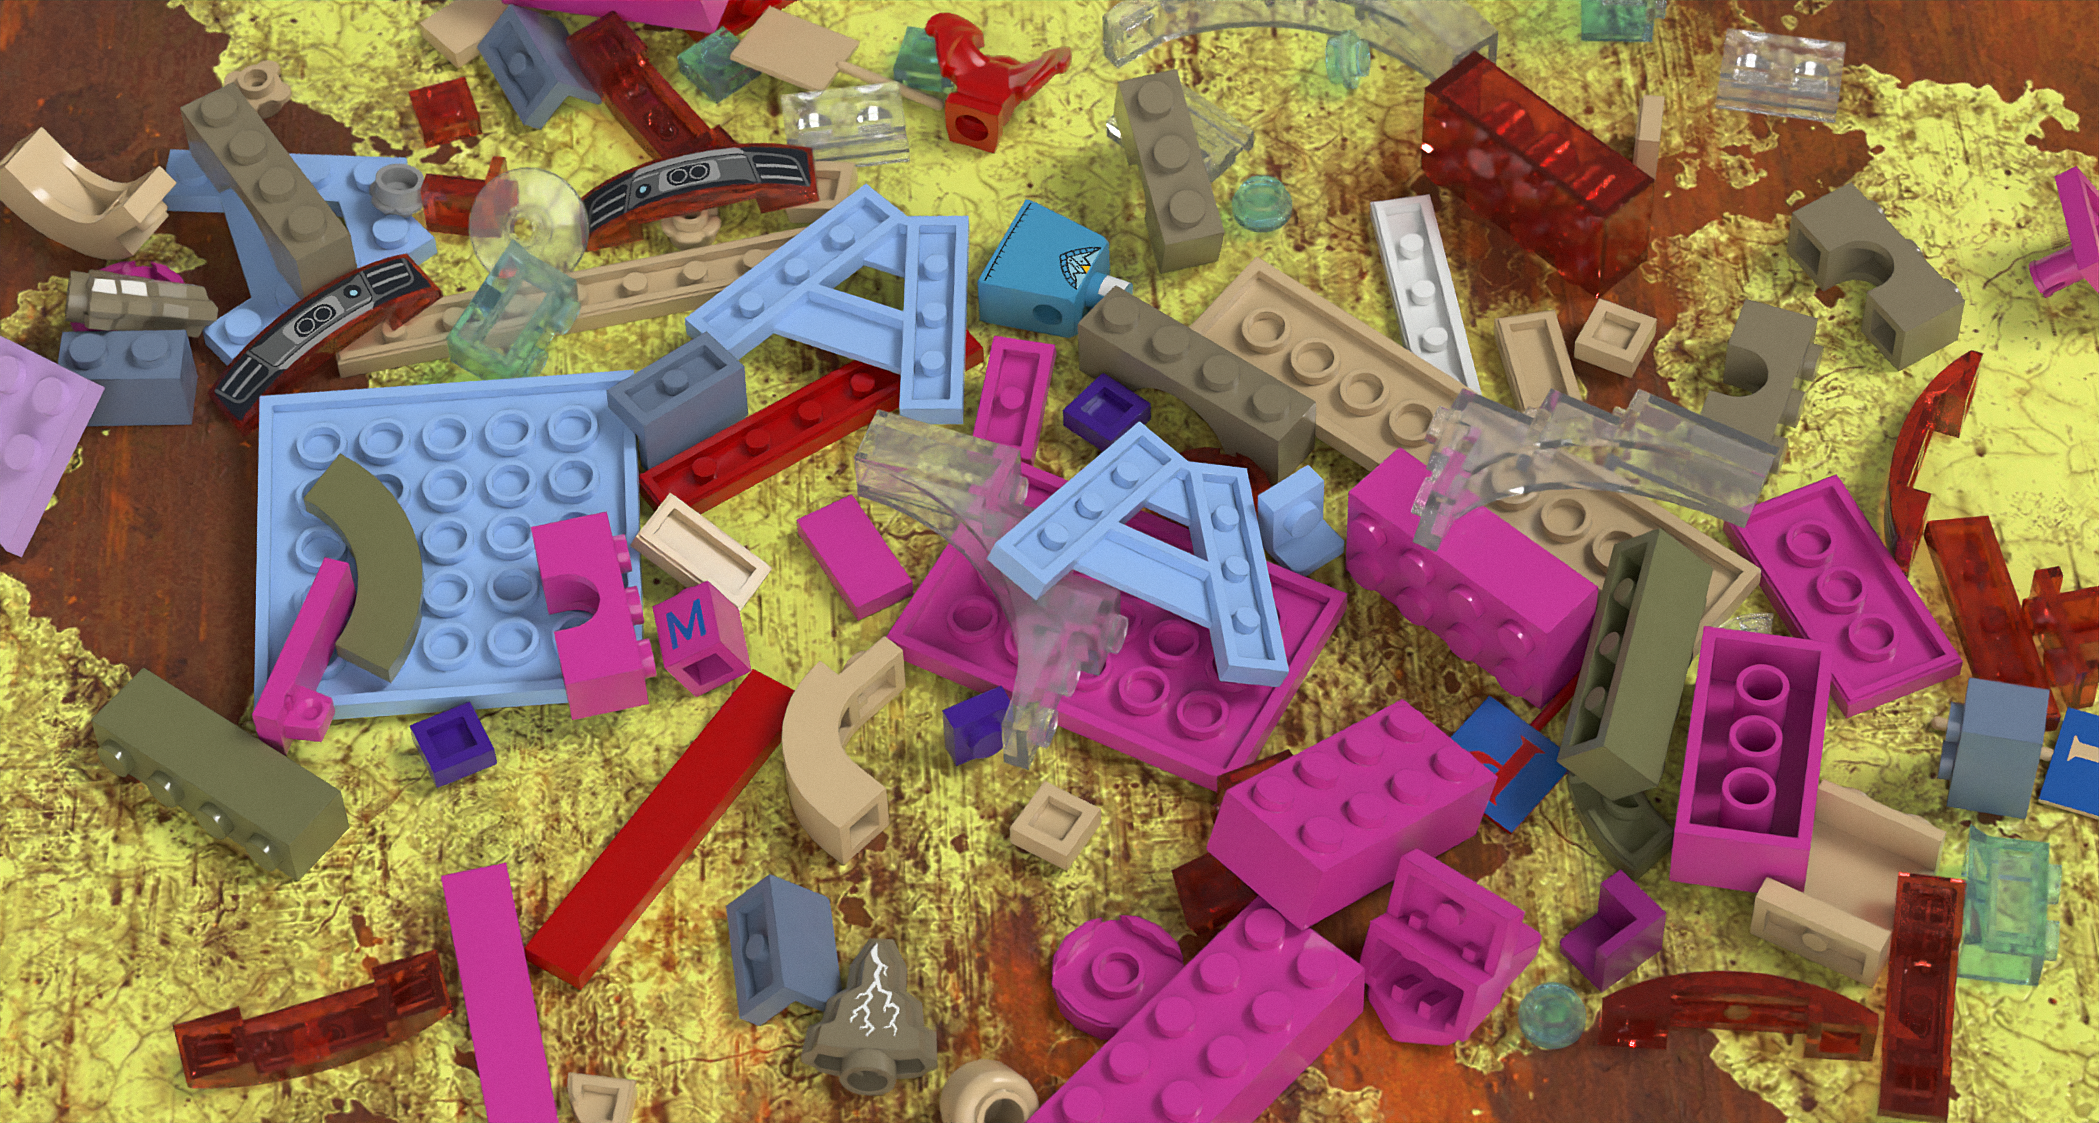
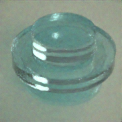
[1326,29,1370,89]
[1232,175,1292,233]
[1518,982,1587,1049]

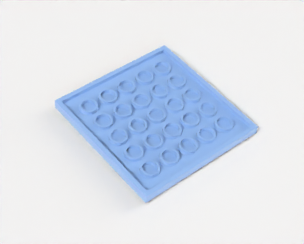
[254,370,644,720]

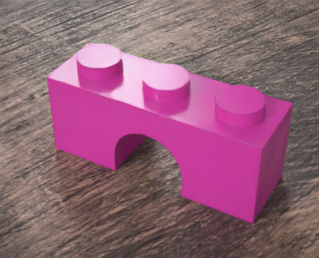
[531,511,657,720]

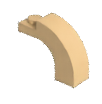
[0,127,177,260]
[782,636,906,865]

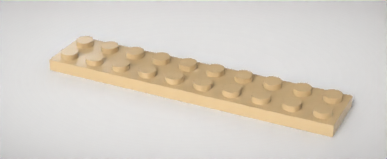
[1189,256,1761,661]

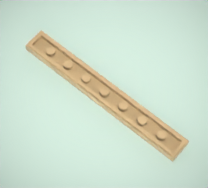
[332,226,808,378]

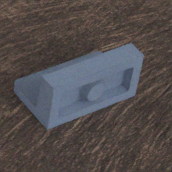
[477,4,606,130]
[606,331,748,471]
[726,874,842,1026]

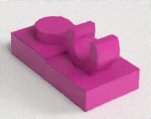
[969,336,1057,466]

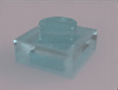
[678,26,762,104]
[893,26,955,93]

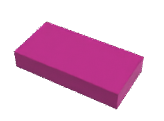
[796,494,914,621]

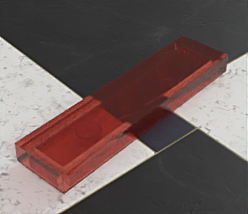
[1923,515,2061,732]

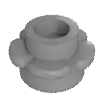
[369,164,429,218]

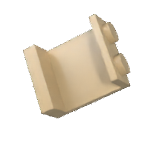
[1750,779,1946,988]

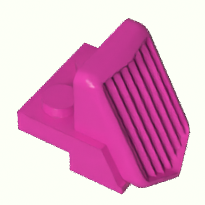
[1359,848,1542,1045]

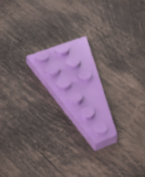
[0,335,105,557]

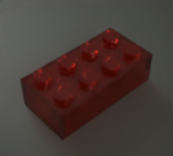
[1420,50,1656,300]

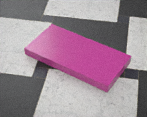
[1723,474,1963,719]

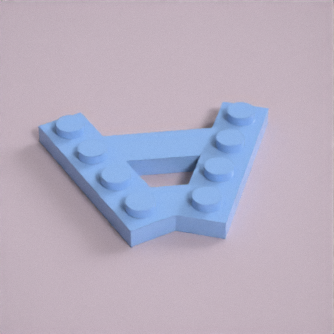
[162,150,437,369]
[684,184,970,425]
[987,421,1289,687]

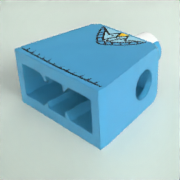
[977,199,1133,338]

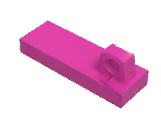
[252,557,357,756]

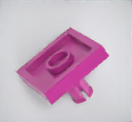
[2029,166,2099,298]

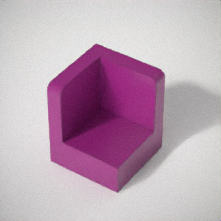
[1559,869,1666,993]

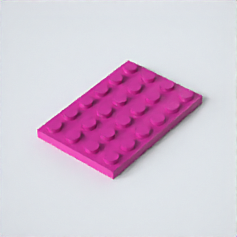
[886,456,1347,795]

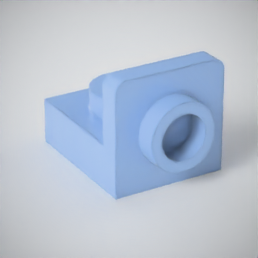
[1258,465,1344,577]

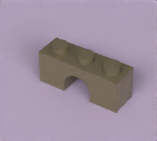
[1113,69,1225,274]
[1787,182,1965,372]
[1686,299,1824,496]

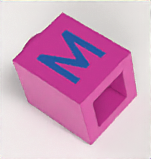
[652,580,752,697]

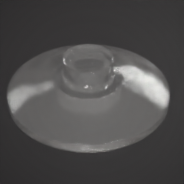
[469,167,589,284]

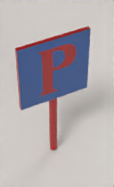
[1450,669,1581,835]

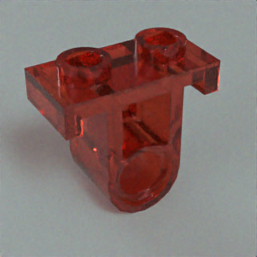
[2022,566,2099,709]

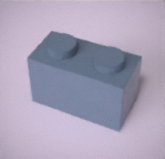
[58,330,198,426]
[1937,677,2050,819]

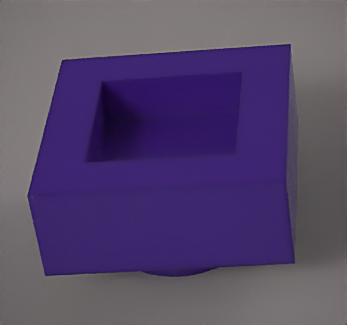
[1063,373,1151,452]
[942,686,1015,766]
[409,701,497,788]

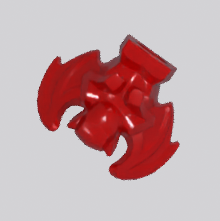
[925,12,1072,154]

